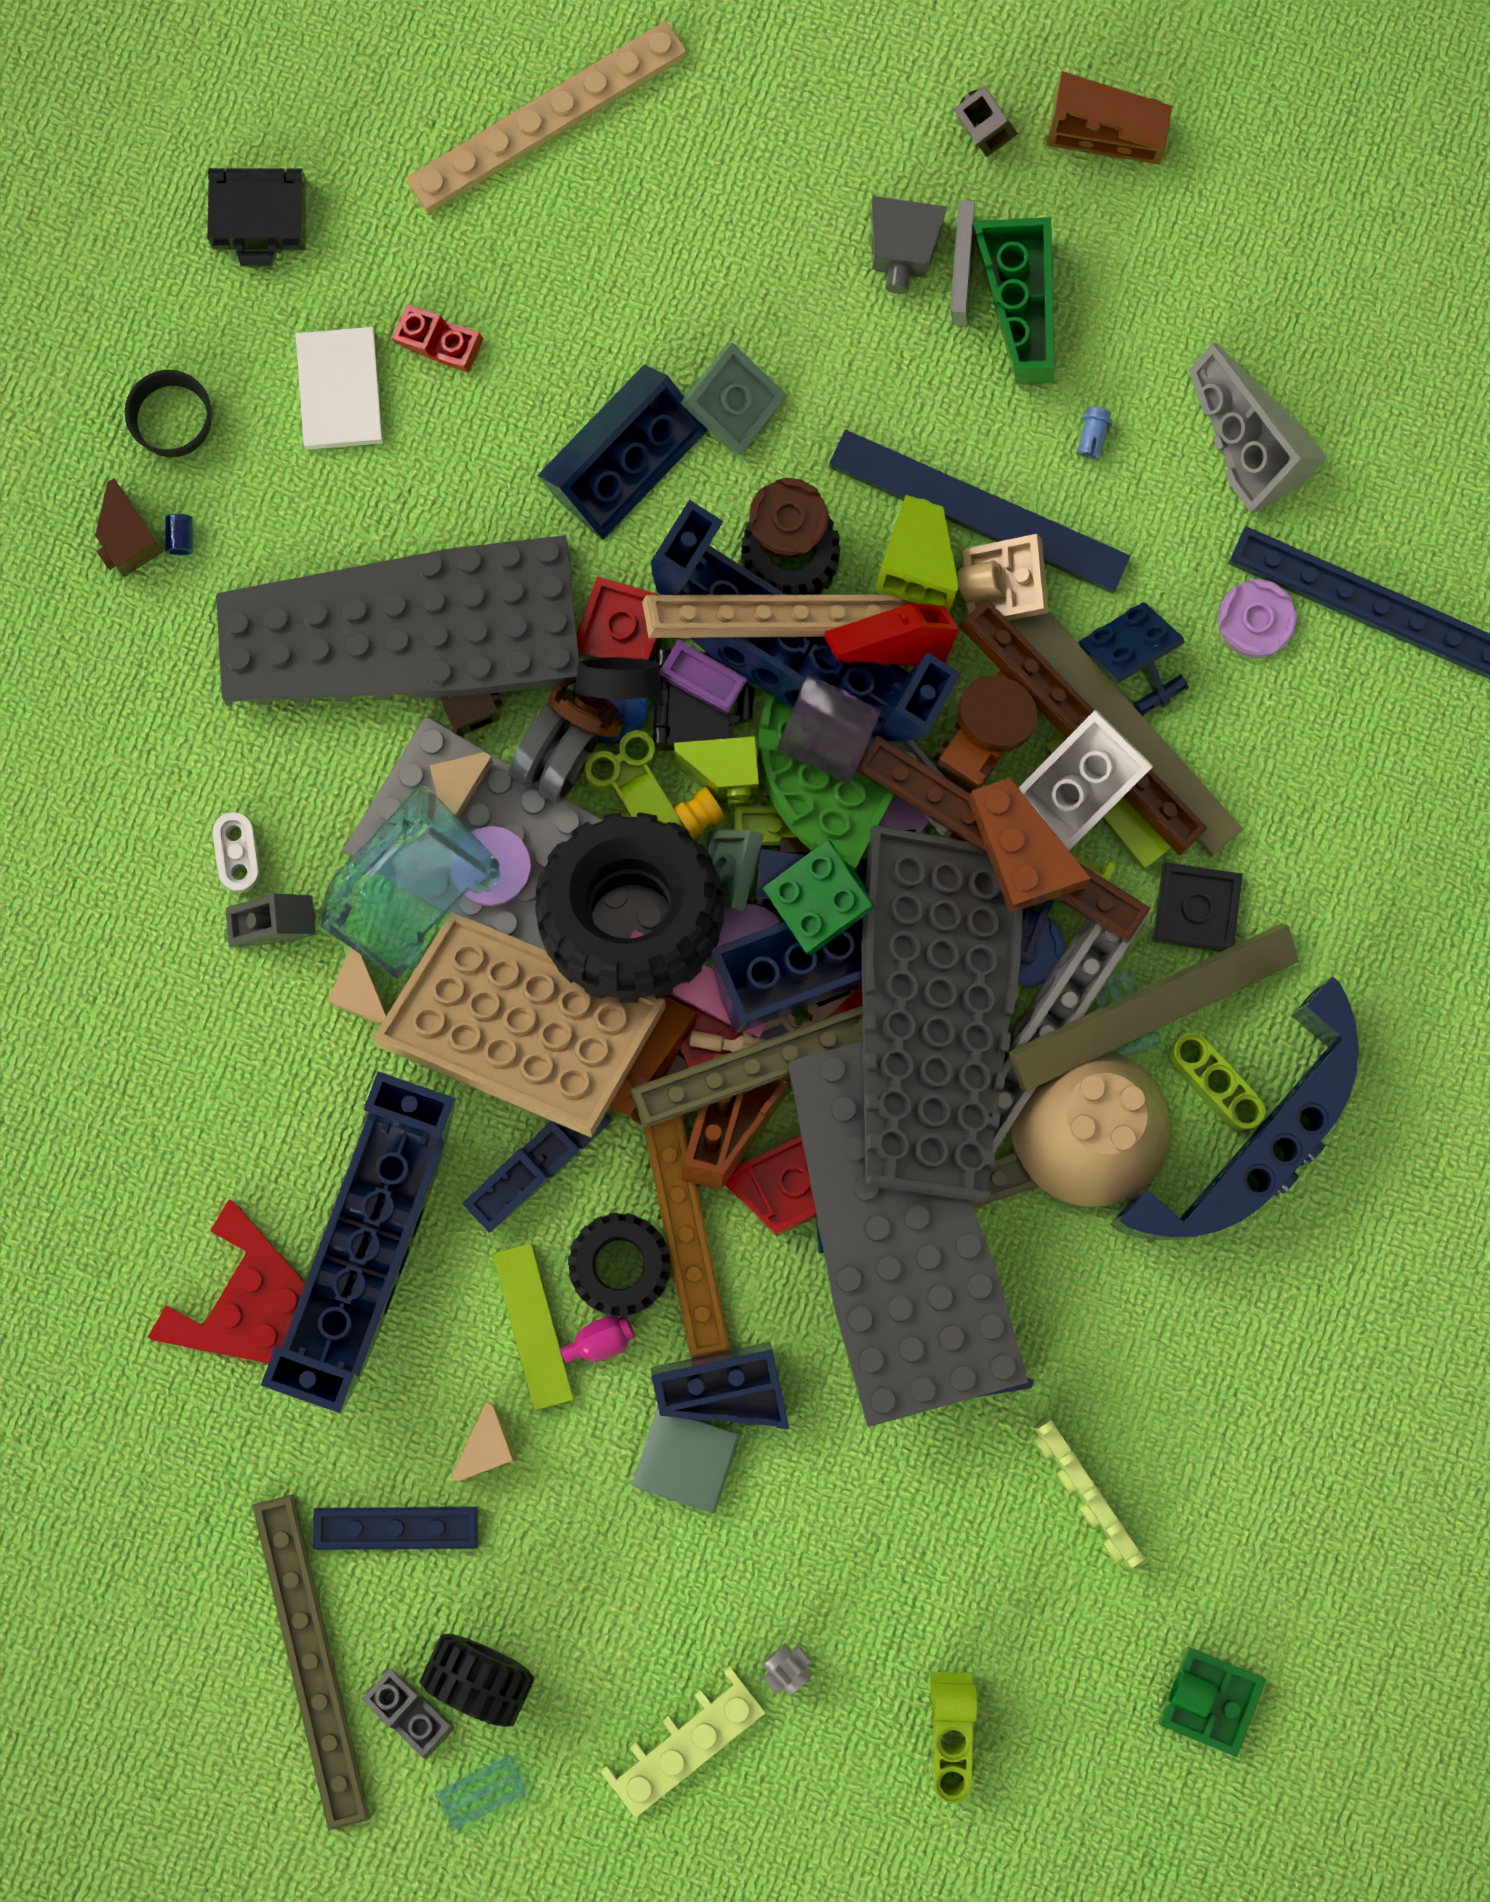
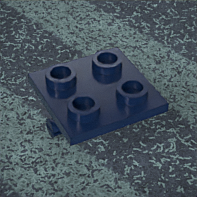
[1078,602,1189,716]

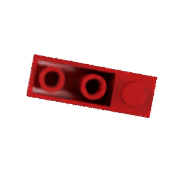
[824,603,959,667]

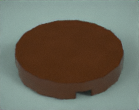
[749,478,829,559]
[957,675,1038,752]
[548,682,626,737]

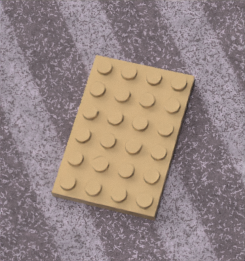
[373,912,666,1138]

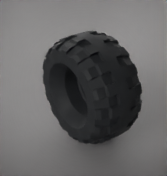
[535,812,724,1003]

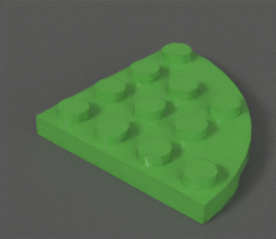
[757,694,895,871]

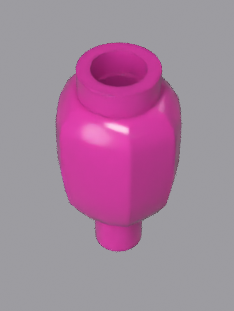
[560,1315,635,1364]

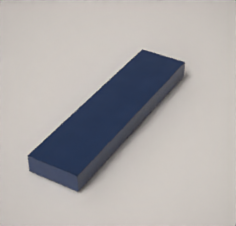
[313,1506,478,1550]

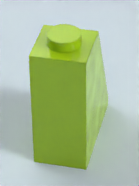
[874,495,959,613]

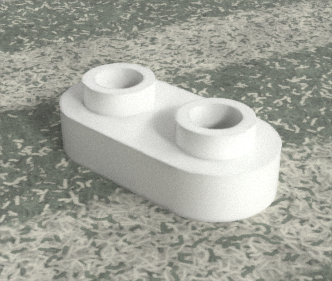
[213,812,260,893]

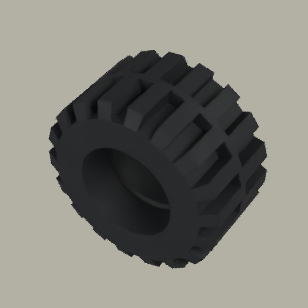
[741,516,841,595]
[568,1213,671,1316]
[419,1634,535,1727]

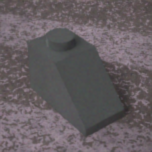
[226,894,316,947]

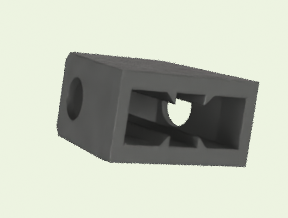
[870,196,946,294]

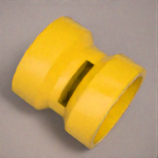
[673,787,726,840]

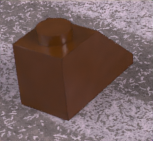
[95,478,163,577]

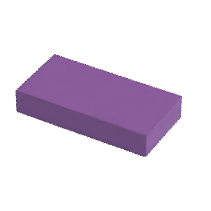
[660,639,747,715]

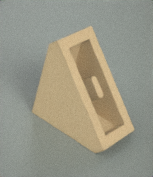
[429,752,494,830]
[328,946,388,1025]
[451,1402,516,1481]

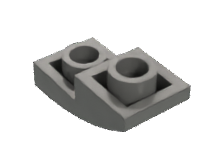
[362,1668,455,1759]

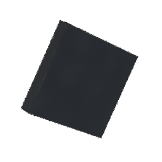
[1152,862,1243,952]

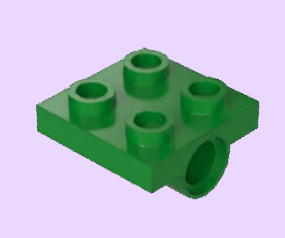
[763,840,876,955]
[1158,1646,1266,1757]

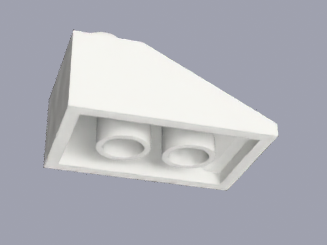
[1019,710,1153,850]

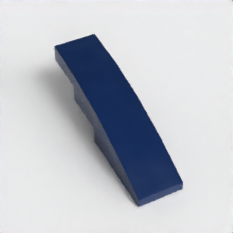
[462,1112,614,1233]

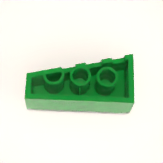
[973,217,1055,385]

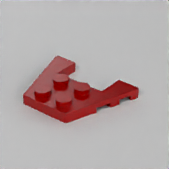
[688,1135,816,1237]
[148,1199,306,1363]

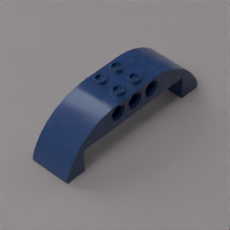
[651,499,961,741]
[1110,976,1359,1241]
[261,1071,456,1414]

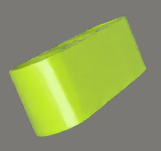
[1168,1033,1266,1132]

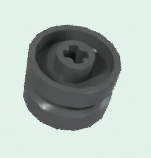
[508,703,600,804]

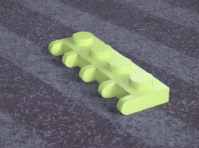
[1033,1419,1145,1568]
[600,1666,766,1818]

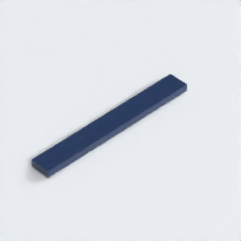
[829,429,1131,594]
[1228,526,1490,679]

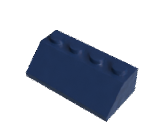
[537,364,708,540]
[710,917,863,1034]

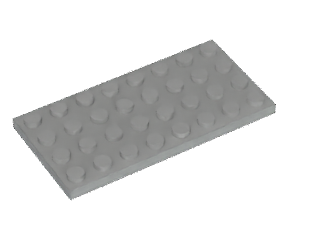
[343,716,669,950]

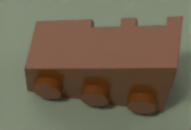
[1046,71,1172,165]
[933,670,1008,794]
[969,778,1091,914]
[682,1053,791,1190]

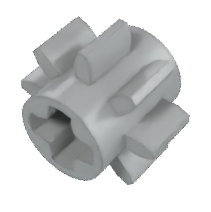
[762,1643,813,1696]

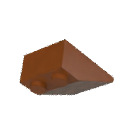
[610,996,698,1119]

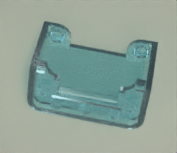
[320,786,501,979]

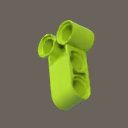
[585,730,685,828]
[930,1671,977,1803]

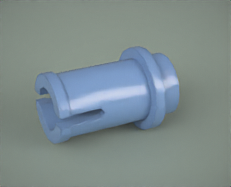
[1076,407,1113,459]

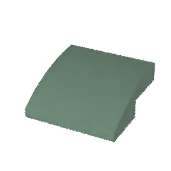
[632,1408,740,1514]

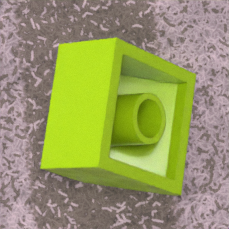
[674,736,759,807]

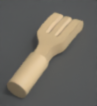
[690,1030,765,1052]

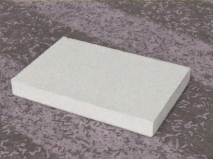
[295,327,383,450]

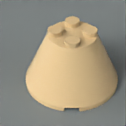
[1010,1051,1171,1208]

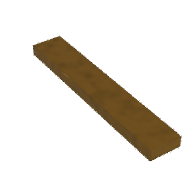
[643,1115,730,1358]

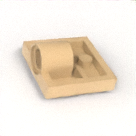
[958,534,1049,621]

